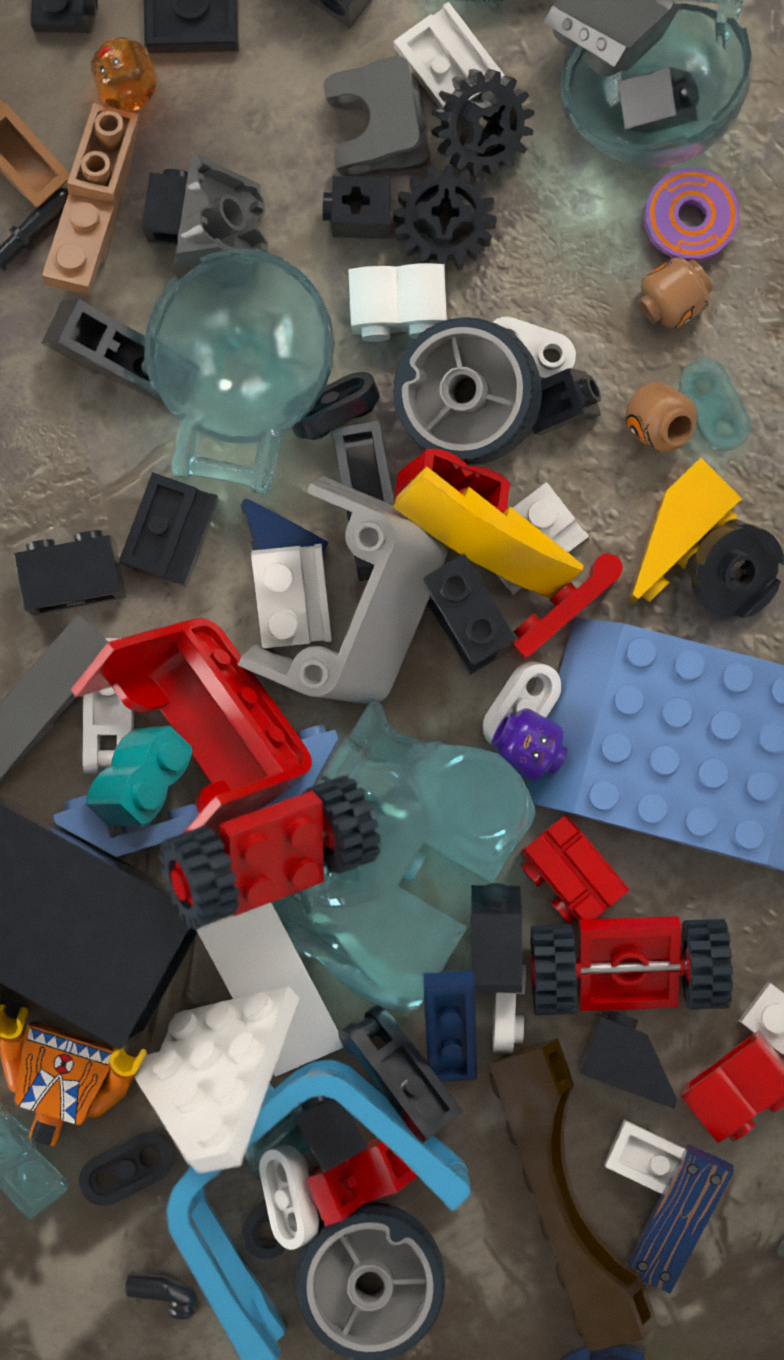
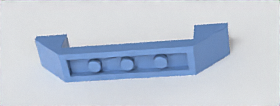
[53,724,340,857]

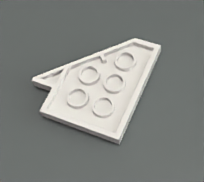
[134,986,300,1173]

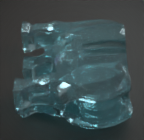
[271,699,536,1012]

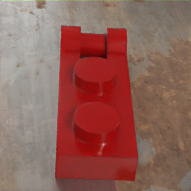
[512,553,623,662]

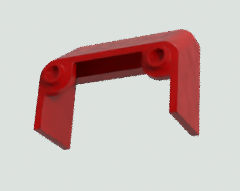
[71,618,312,836]

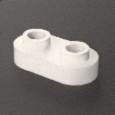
[493,317,576,380]
[483,661,561,744]
[492,965,526,1054]
[259,1145,319,1250]

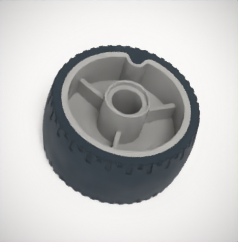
[393,317,542,465]
[296,1202,445,1360]

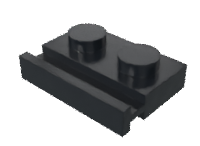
[119,472,219,587]

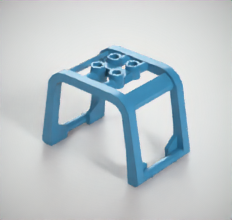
[167,1059,470,1360]

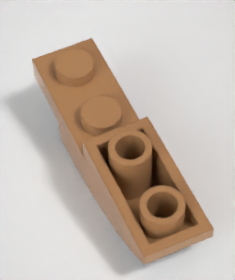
[42,103,140,296]

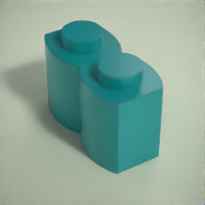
[86,726,192,826]

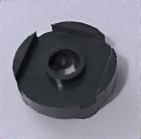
[686,519,784,619]

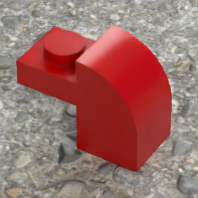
[306,1138,417,1226]

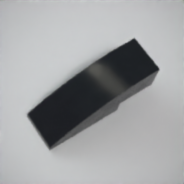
[332,421,394,581]

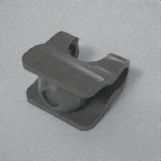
[324,56,430,177]

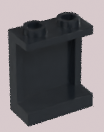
[423,553,516,675]

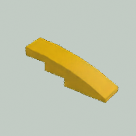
[393,467,584,599]

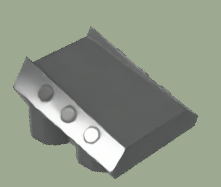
[542,0,681,76]
[174,155,268,285]

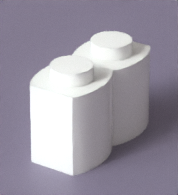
[349,263,447,342]

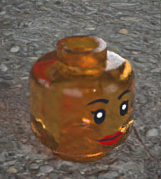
[91,37,158,112]

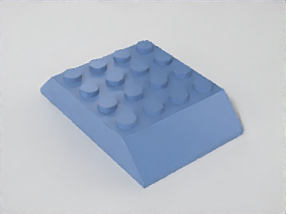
[525,617,784,872]

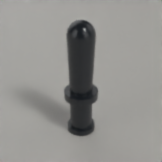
[0,187,69,272]

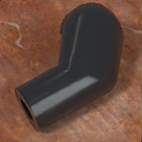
[125,1272,198,1319]

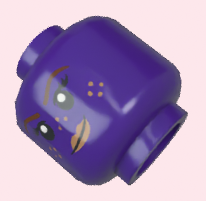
[491,708,567,781]

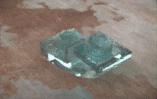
[0,1106,68,1220]

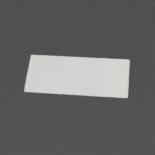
[196,903,344,1077]

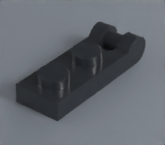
[338,1004,463,1143]

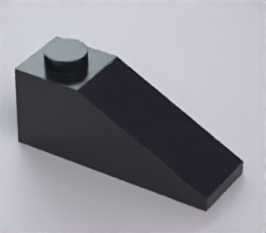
[41,298,201,410]

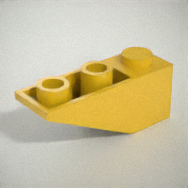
[628,458,742,605]

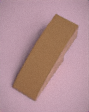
[0,99,70,209]

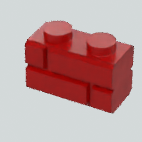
[519,813,630,924]

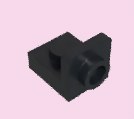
[31,0,98,33]
[532,368,601,435]

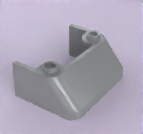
[238,476,450,704]

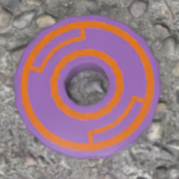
[644,168,739,263]

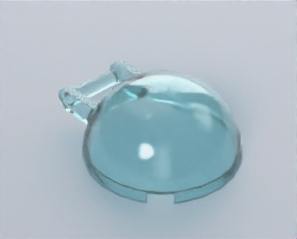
[560,0,753,167]
[144,248,335,495]

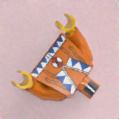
[0,1004,147,1146]

